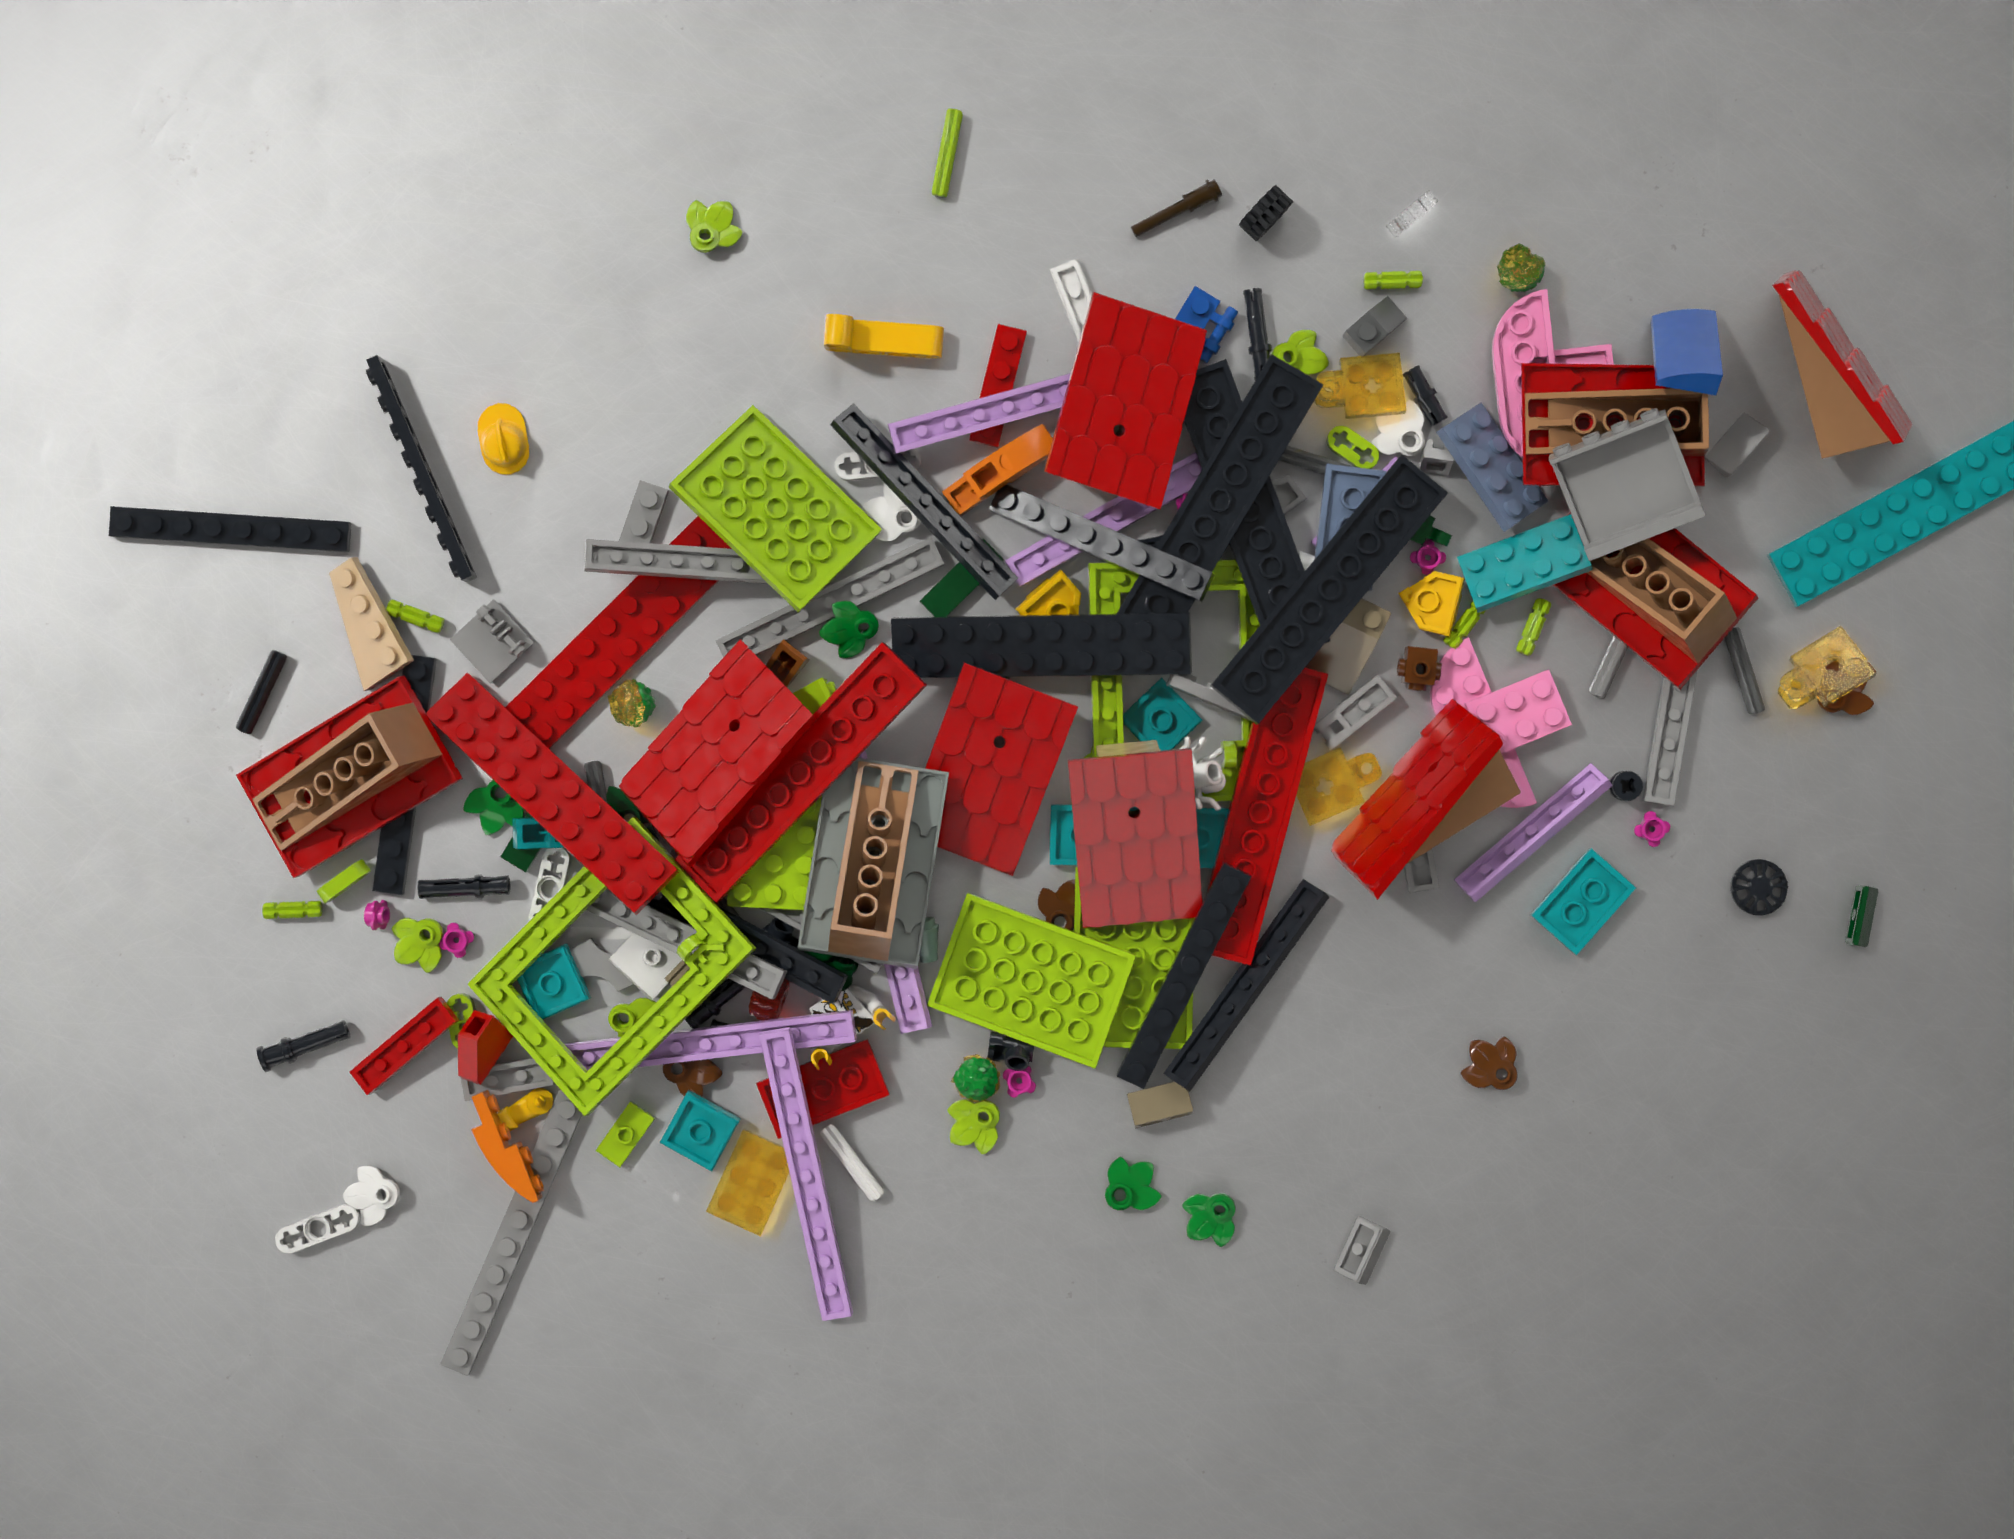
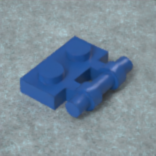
[1175,286,1238,363]

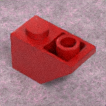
[458,1010,513,1085]

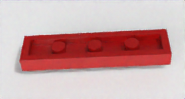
[969,324,1027,448]
[349,997,459,1095]

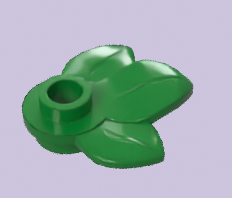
[819,601,879,658]
[463,780,524,835]
[1105,1156,1162,1210]
[1182,1193,1236,1247]

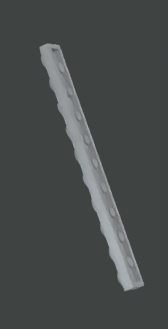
[441,1089,582,1376]

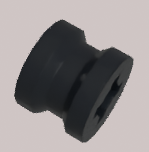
[1609,771,1643,801]

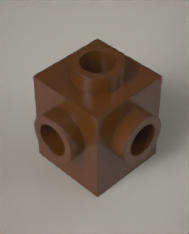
[1397,646,1442,691]

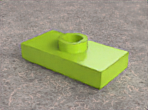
[595,1101,655,1168]

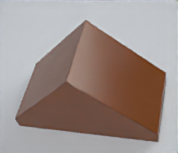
[766,639,810,688]

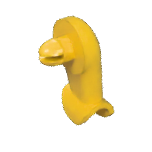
[498,1088,553,1131]

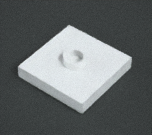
[609,933,682,1001]

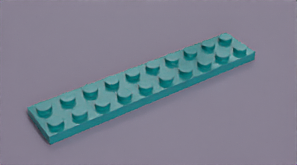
[1767,420,2014,607]

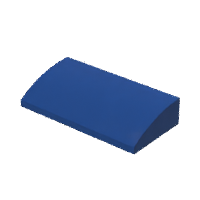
[1651,309,1723,396]

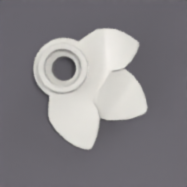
[1371,400,1425,457]
[863,483,921,541]
[343,1166,400,1226]

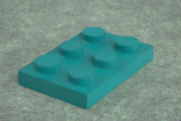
[1530,848,1636,955]

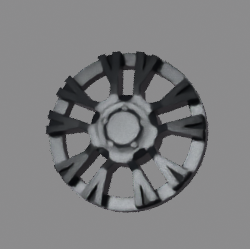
[1730,859,1788,915]

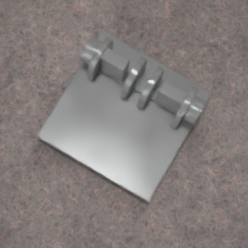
[450,599,534,684]

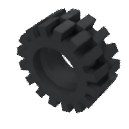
[1239,185,1293,241]

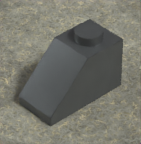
[1342,296,1407,358]

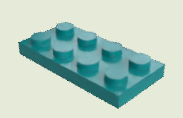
[1457,514,1592,613]

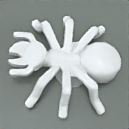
[1179,736,1226,811]

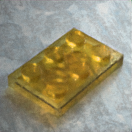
[706,1129,789,1236]

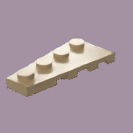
[329,557,414,691]

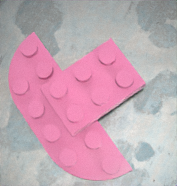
[1492,289,1614,458]
[1430,637,1572,808]

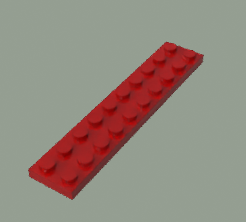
[505,516,732,749]
[675,642,927,903]
[1206,668,1328,965]
[425,672,679,915]

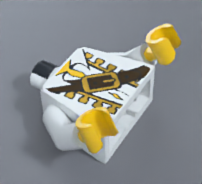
[808,985,895,1070]

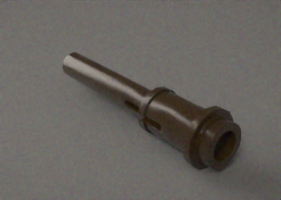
[1131,179,1222,237]

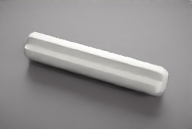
[820,1124,884,1202]

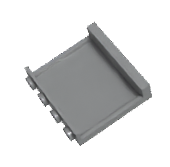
[1549,408,1706,561]

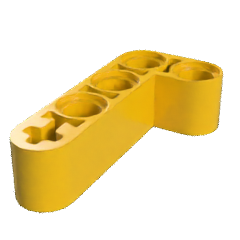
[824,314,944,359]

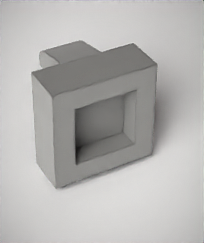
[1419,439,1454,476]

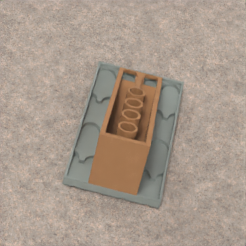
[798,758,949,969]

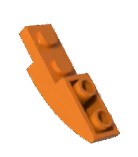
[942,424,1053,517]
[471,1090,544,1203]

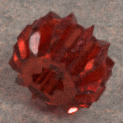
[748,979,790,1021]

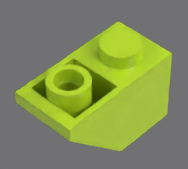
[793,677,837,714]

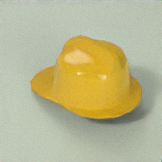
[478,403,529,474]

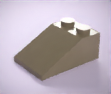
[1305,598,1391,695]

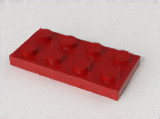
[756,1039,890,1139]

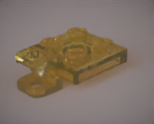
[1315,353,1407,419]
[1778,626,1877,709]
[1296,747,1382,826]

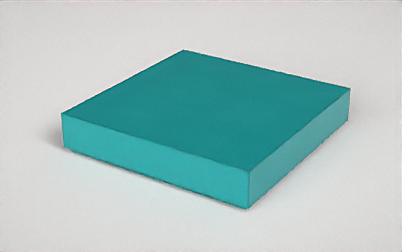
[1123,677,1203,751]
[517,943,592,1020]
[660,1090,741,1172]

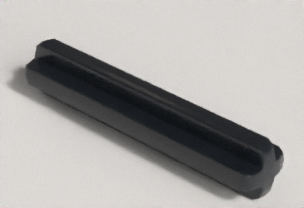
[236,650,287,734]

